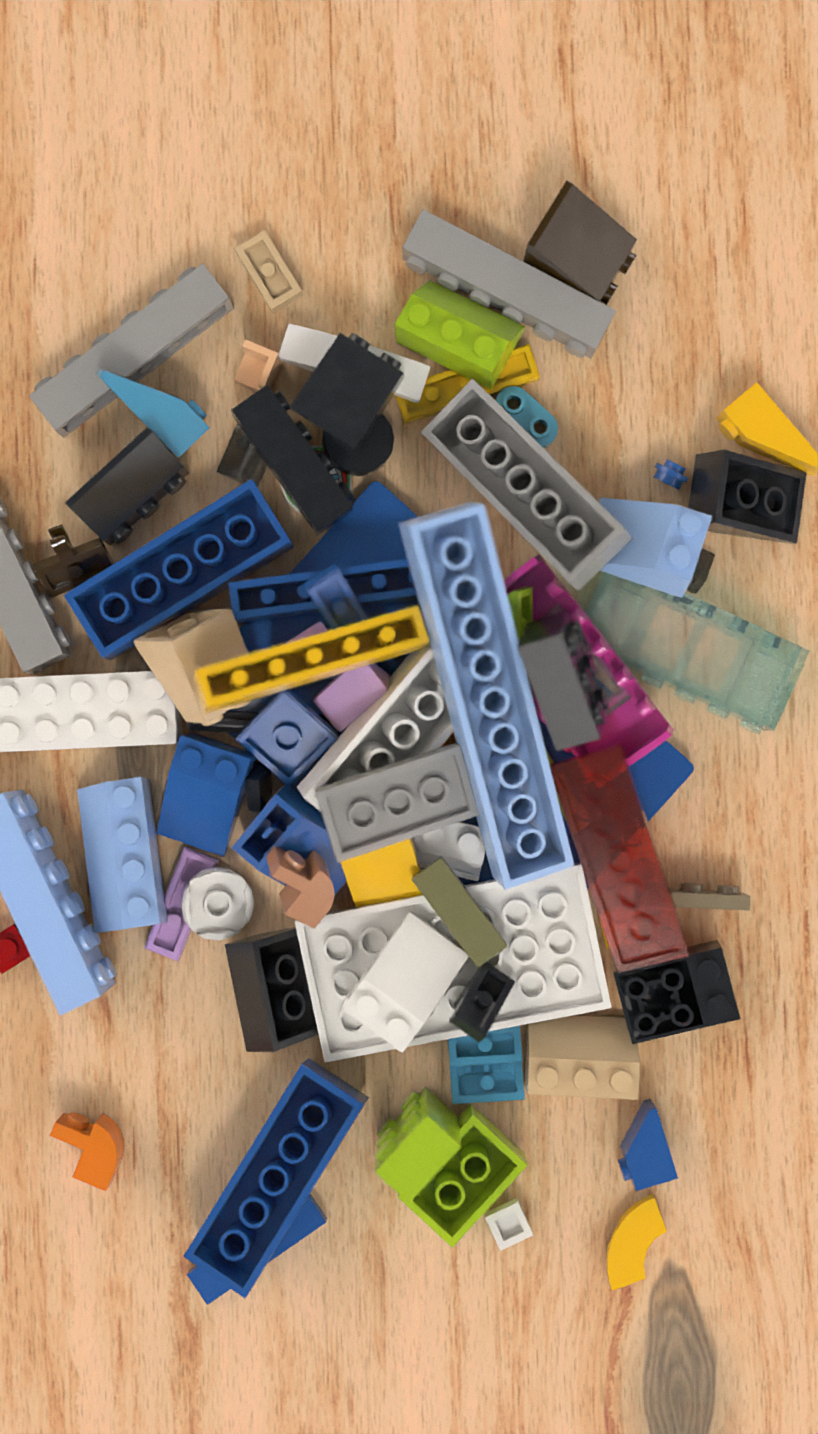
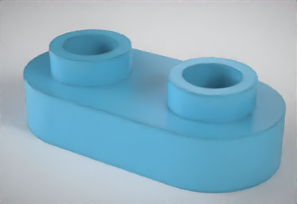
[496,386,558,448]

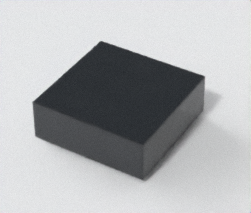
[245,762,272,812]

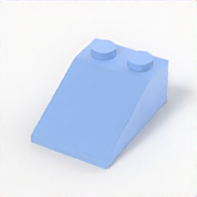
[599,498,712,598]

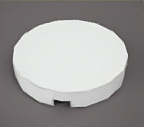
[180,867,254,941]

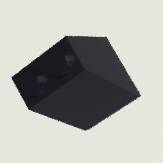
[290,332,405,452]

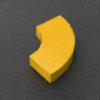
[606,1194,667,1291]

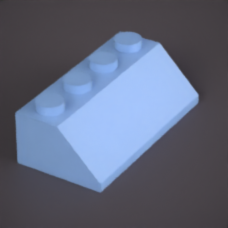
[77,777,168,933]

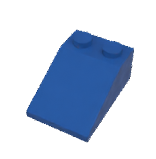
[156,731,257,857]

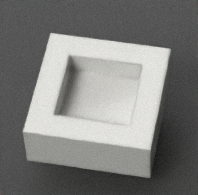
[484,1198,533,1251]

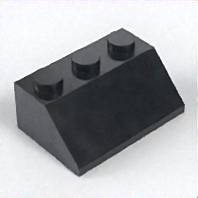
[65,427,189,546]
[225,927,319,1052]

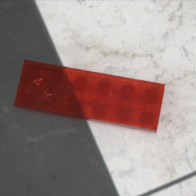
[550,743,690,973]

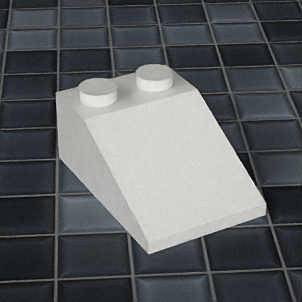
[342,911,469,1053]

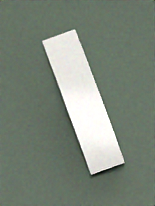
[279,323,431,403]

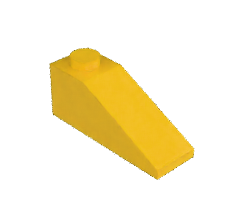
[716,382,818,476]

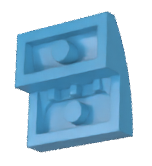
[448,1025,525,1105]

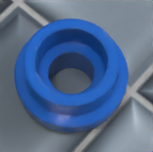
[654,459,689,490]

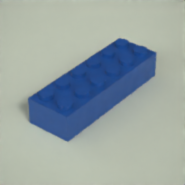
[64,479,294,660]
[183,1058,369,1298]

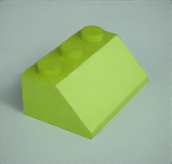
[394,280,525,390]

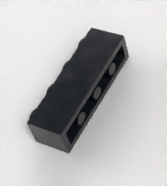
[231,385,355,536]

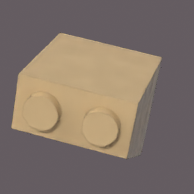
[133,609,251,726]

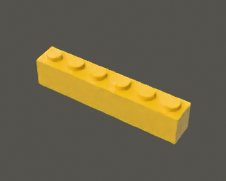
[194,605,430,714]

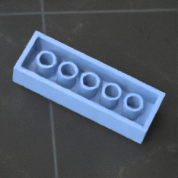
[0,790,116,1016]

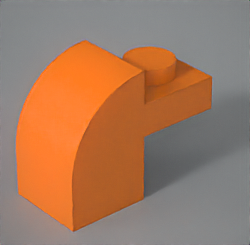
[50,1112,125,1191]

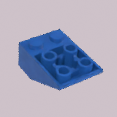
[231,784,347,895]

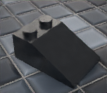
[689,450,807,544]

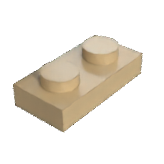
[234,230,303,314]

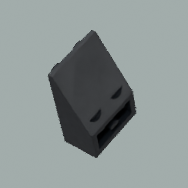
[613,940,741,1044]

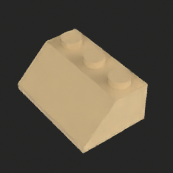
[524,1014,640,1100]

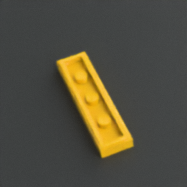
[395,344,541,425]

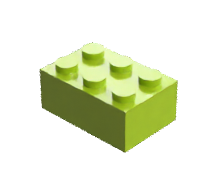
[375,1087,461,1204]
[398,1104,528,1248]

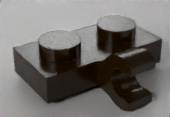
[33,524,115,598]

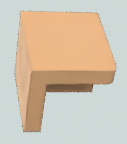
[234,340,282,392]

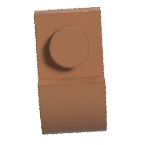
[266,846,334,929]

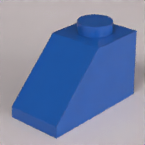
[617,1099,678,1191]

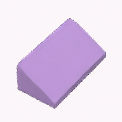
[313,663,389,732]

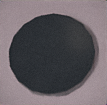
[322,414,394,477]

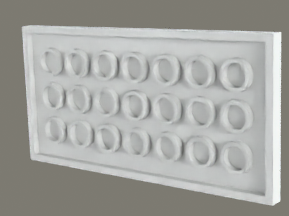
[295,862,611,1063]

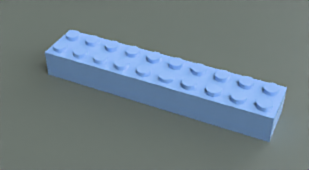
[398,502,574,890]

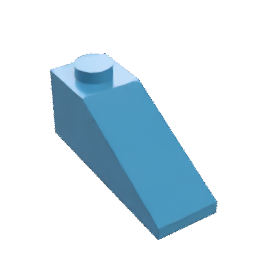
[96,369,210,458]

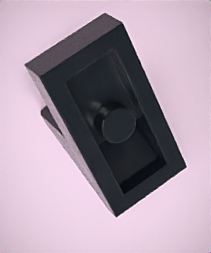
[449,962,516,1043]

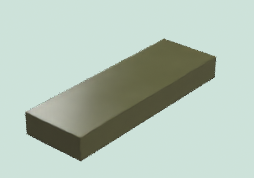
[411,856,508,968]

